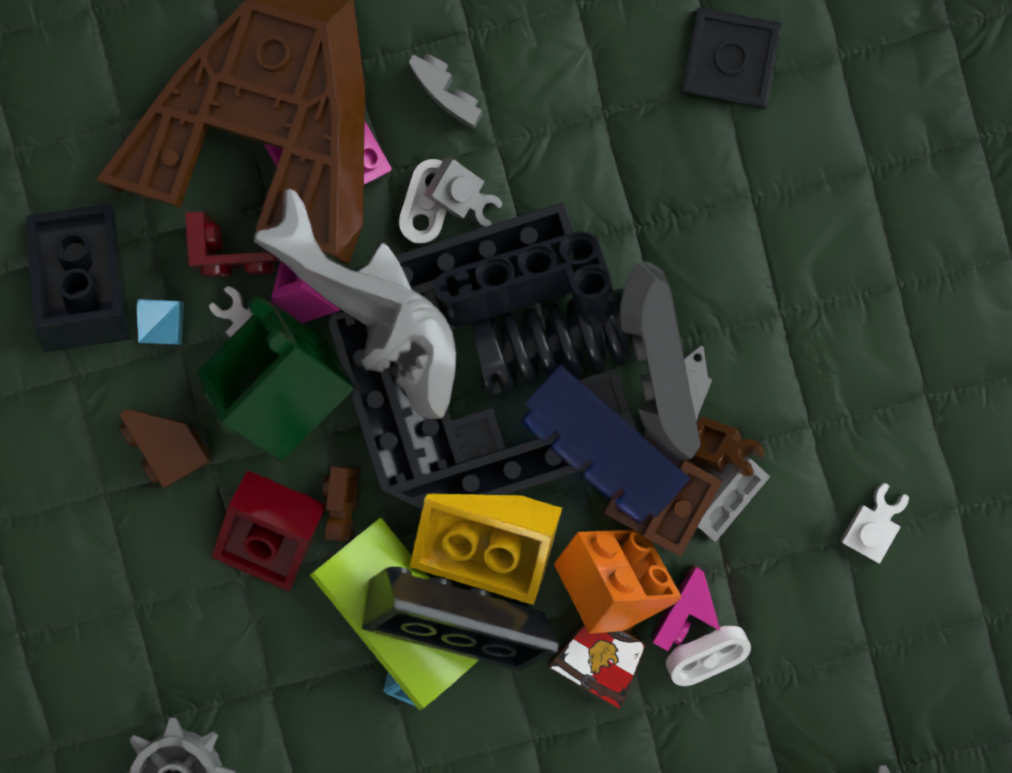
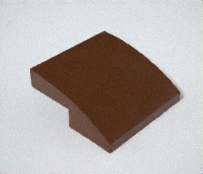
[603,436,723,557]

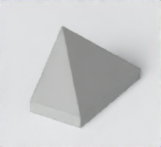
[697,456,770,542]

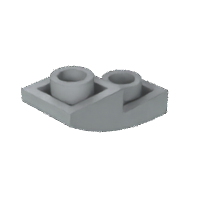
[409,54,482,130]

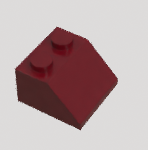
[212,470,326,592]

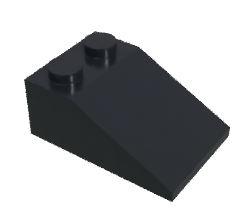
[26,204,131,352]

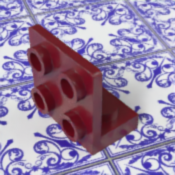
[185,212,280,278]

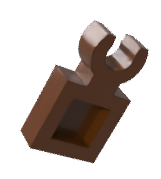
[688,416,765,476]
[323,466,361,542]

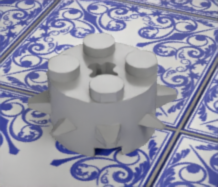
[126,718,235,773]

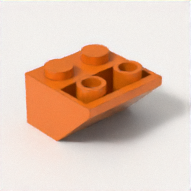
[554,530,682,634]

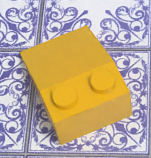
[410,494,562,605]

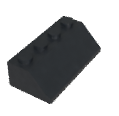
[362,566,558,671]

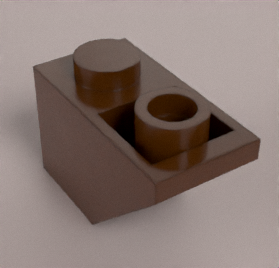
[119,409,214,488]

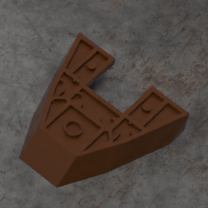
[96,0,365,265]

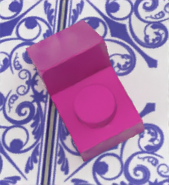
[650,564,720,651]

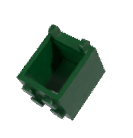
[197,296,355,461]

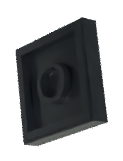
[681,7,782,109]

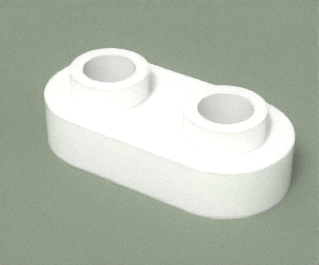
[399,159,447,244]
[666,626,751,686]

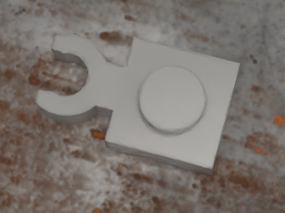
[424,158,502,227]

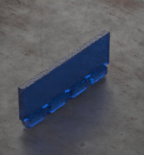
[520,364,690,525]

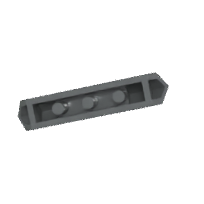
[620,262,701,462]

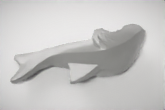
[255,189,456,419]

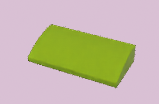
[310,517,479,711]

